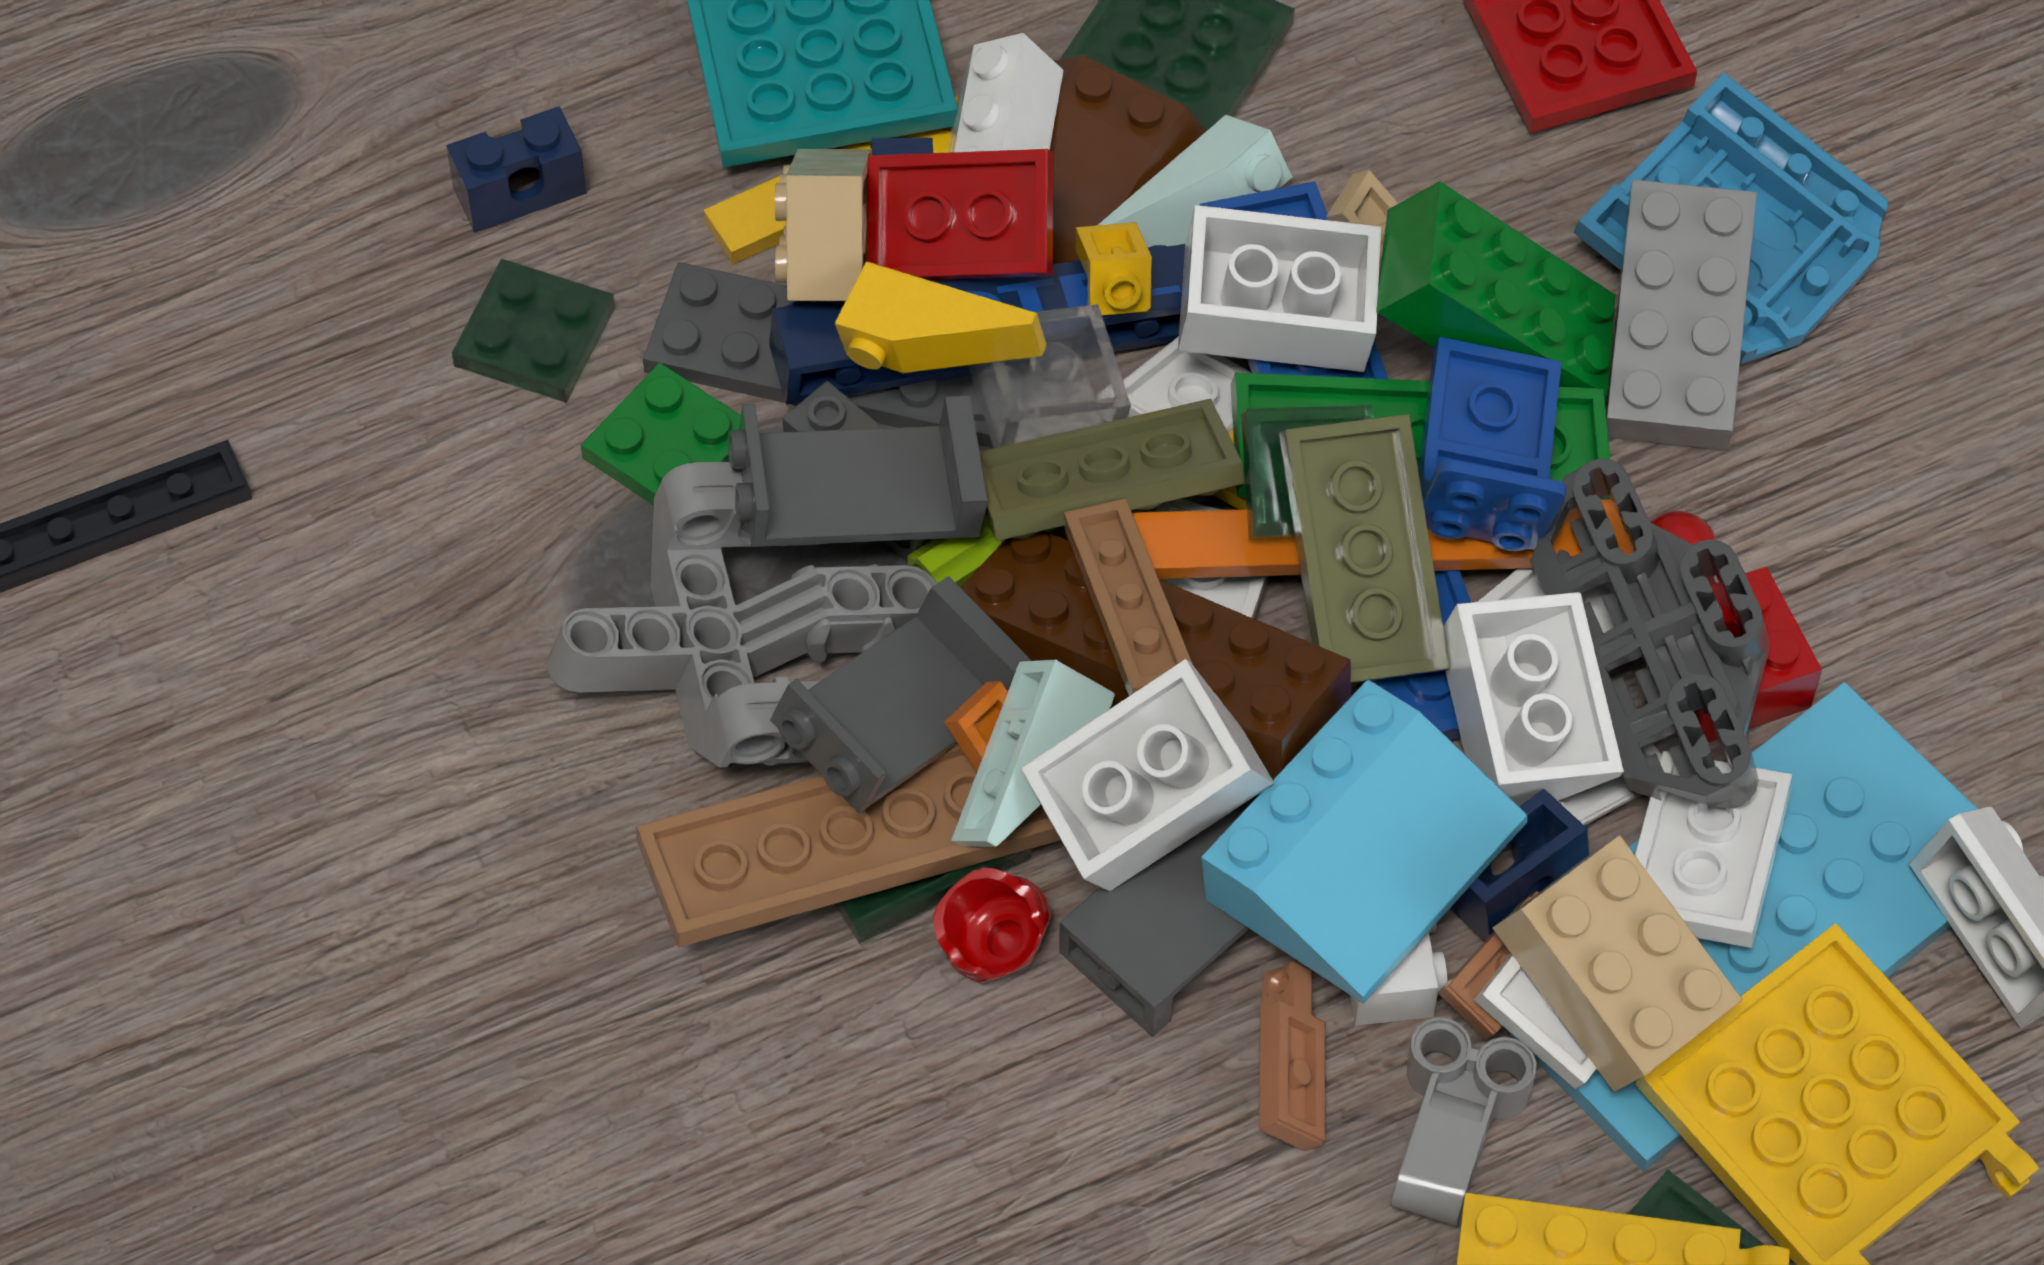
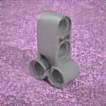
[1391,1017,1536,1227]

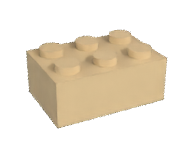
[775,149,871,301]
[1493,835,1742,1092]

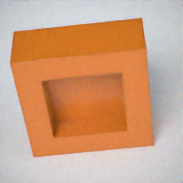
[944,681,1008,771]

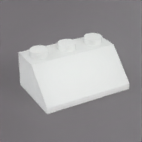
[947,33,1064,153]
[1443,592,1624,806]
[1021,659,1274,891]
[1909,806,2044,1029]

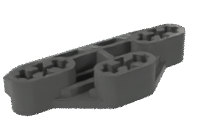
[1530,458,1770,809]

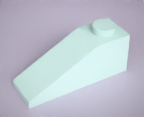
[1098,115,1293,247]
[951,660,1115,847]

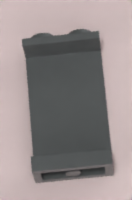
[728,396,988,547]
[770,576,1032,813]
[1059,794,1260,1037]

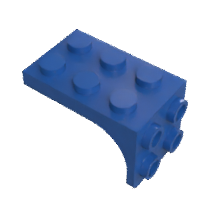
[1418,337,1567,551]

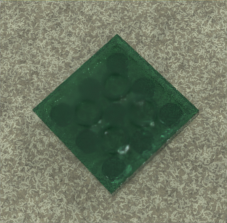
[1060,0,1295,131]

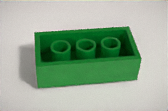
[1376,181,1616,397]

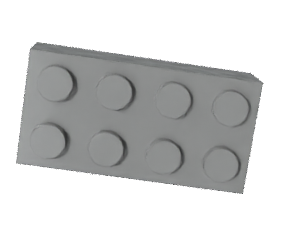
[1606,179,1757,450]

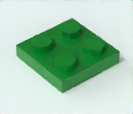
[581,362,741,505]

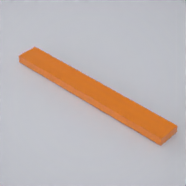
[1132,499,1634,579]

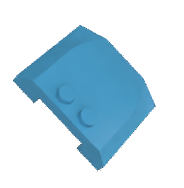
[1573,72,1889,364]

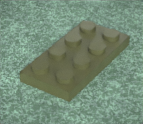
[979,398,1245,541]
[1279,414,1450,684]

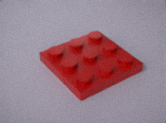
[1463,0,1697,133]

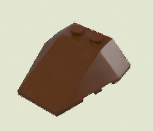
[1050,55,1206,264]

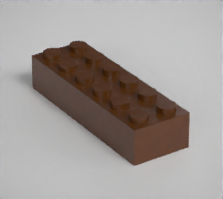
[960,530,1351,780]

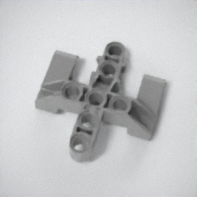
[547,462,937,767]

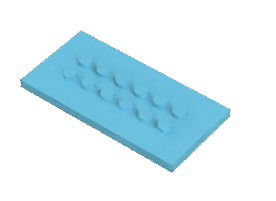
[1503,682,2028,1172]

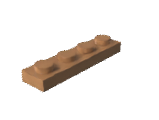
[1064,498,1193,696]

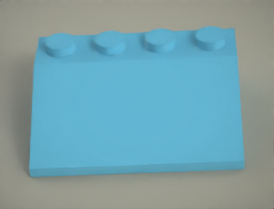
[1201,679,1527,1004]

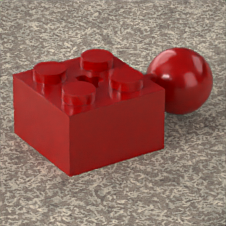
[1650,511,1822,743]

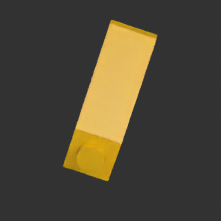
[835,262,1047,373]

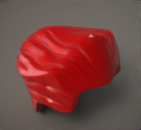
[933,867,1052,984]

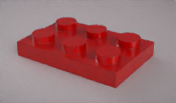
[866,149,1054,280]

